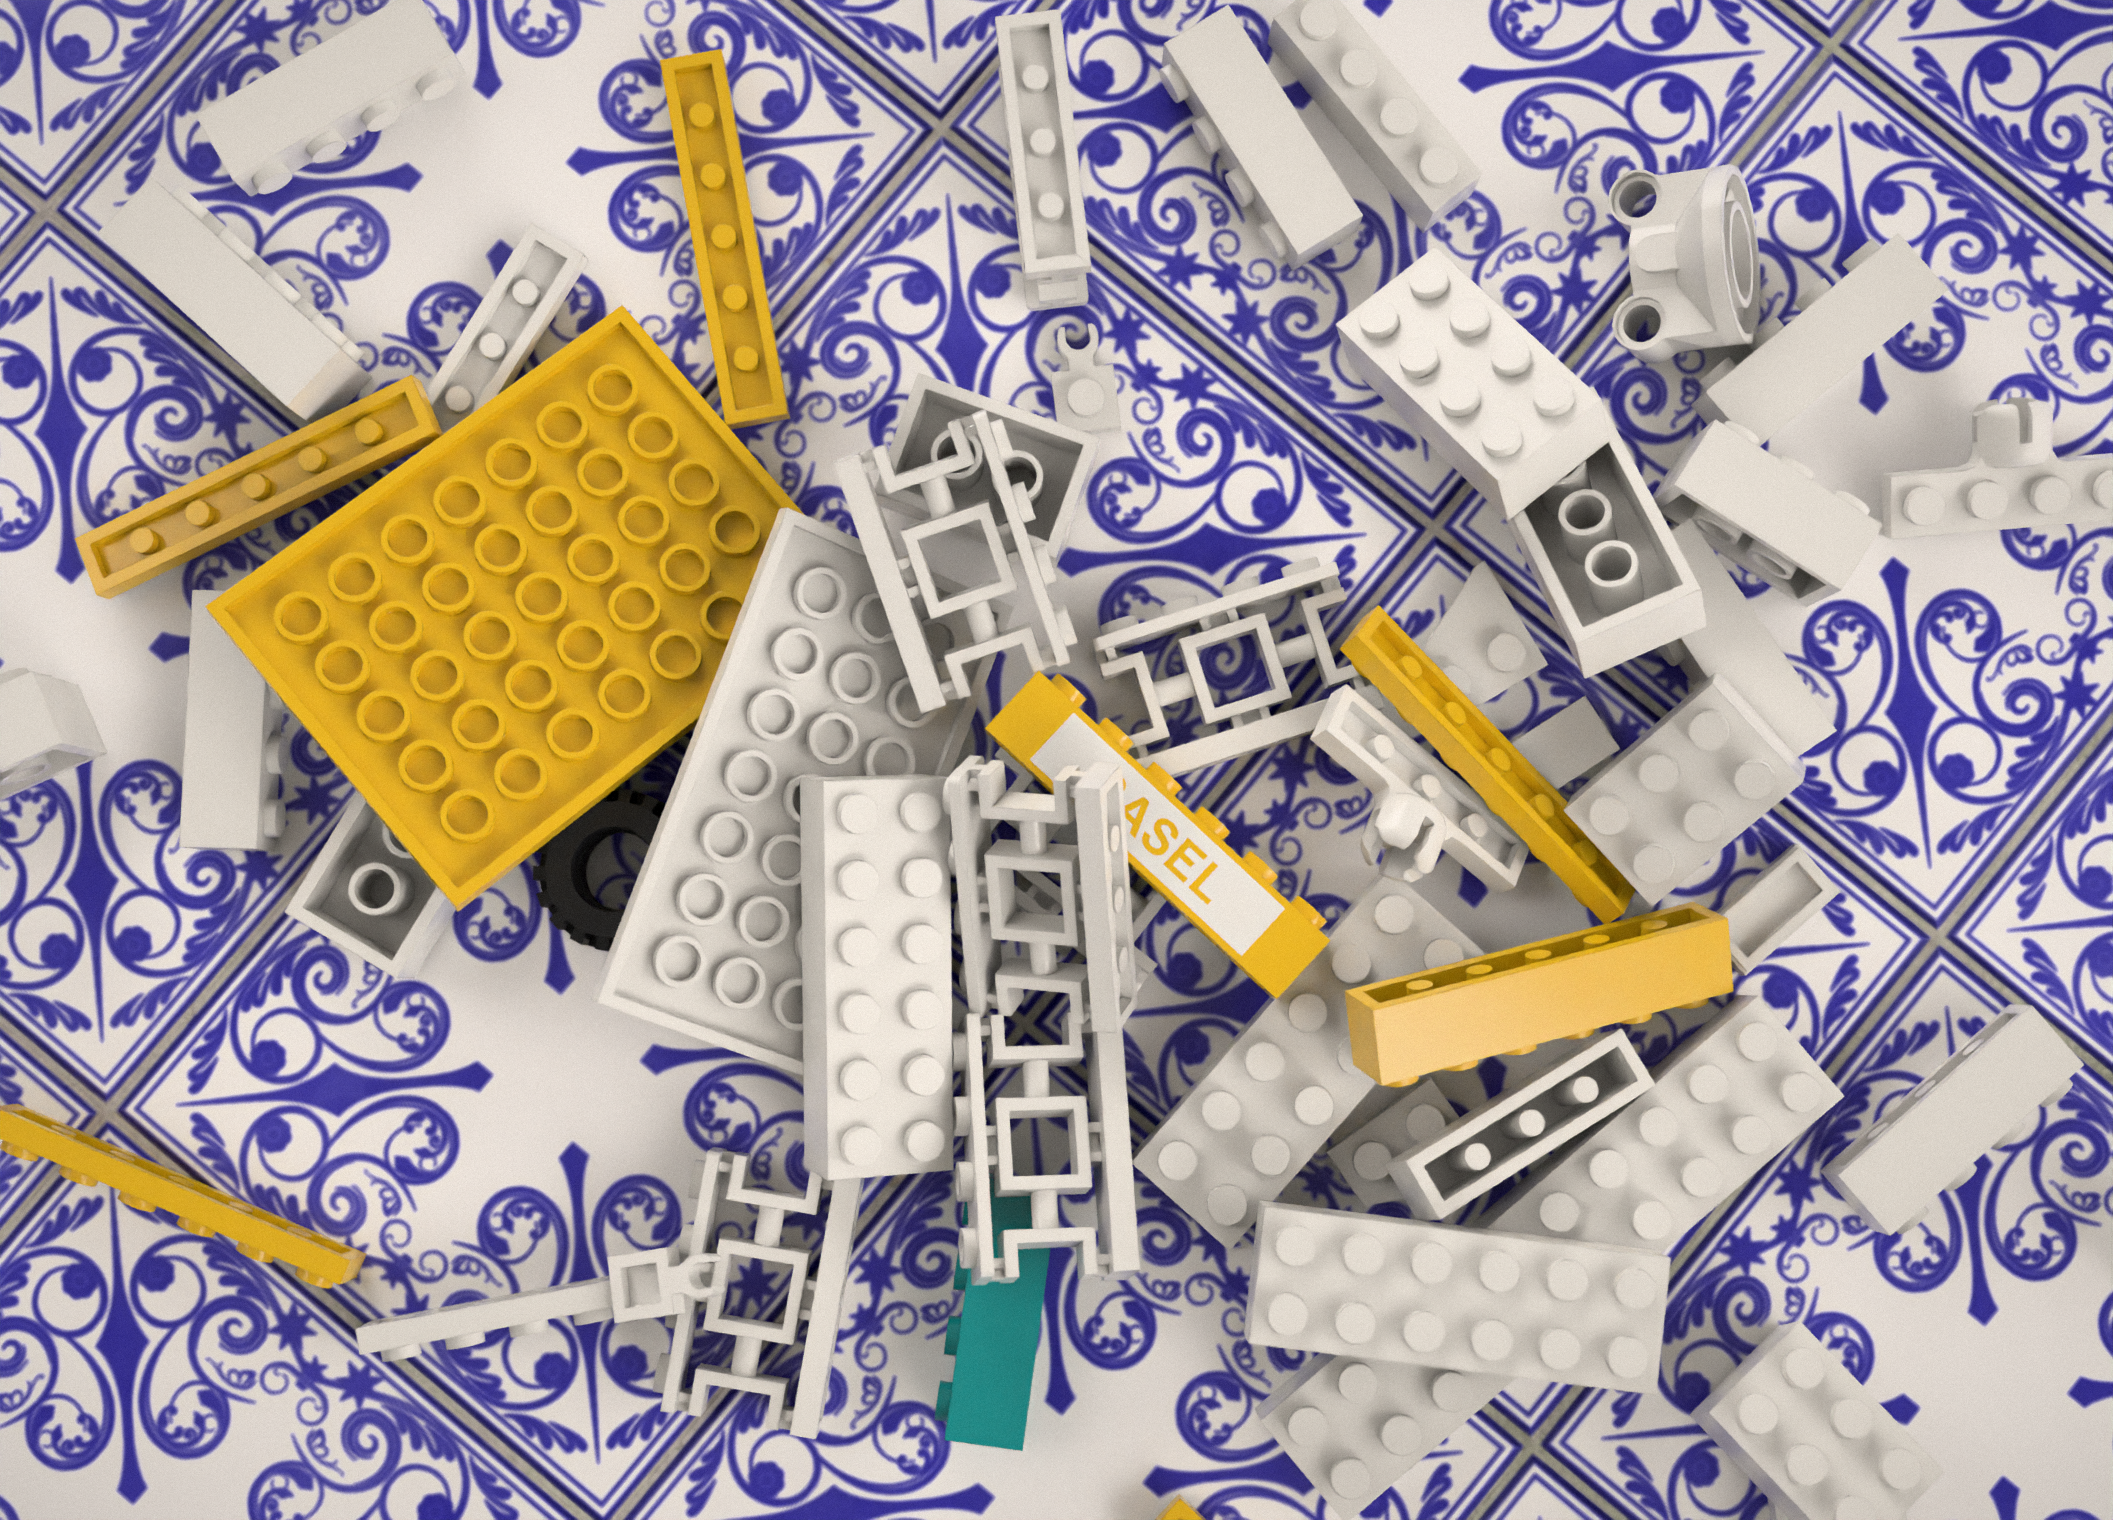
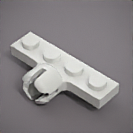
[1882,397,2113,539]
[1310,684,1529,895]

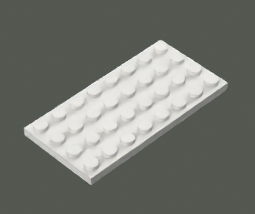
[591,508,1014,1076]

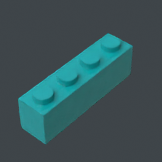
[935,1173,1058,1451]

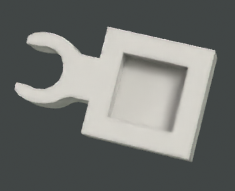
[1051,323,1121,434]
[607,1247,725,1323]

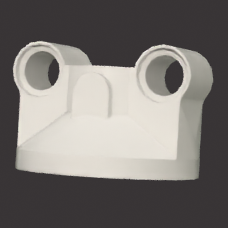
[1608,164,1761,364]

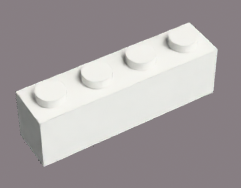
[195,0,467,197]
[1268,0,1483,233]
[1159,5,1363,271]
[1691,232,1948,447]
[1657,518,1837,757]
[179,590,289,852]
[1820,1004,2084,1236]
[1384,1028,1655,1221]

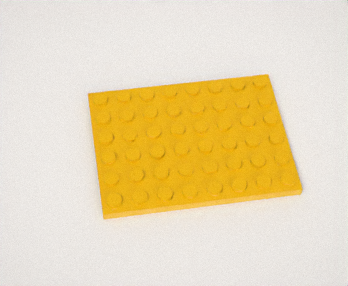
[205,305,804,912]

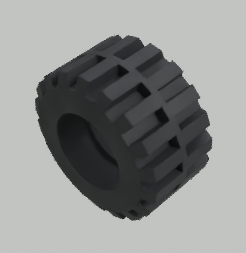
[533,788,666,951]

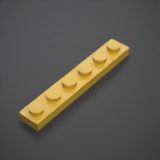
[660,49,790,430]
[75,375,443,599]
[1340,605,1636,924]
[0,1104,367,1289]

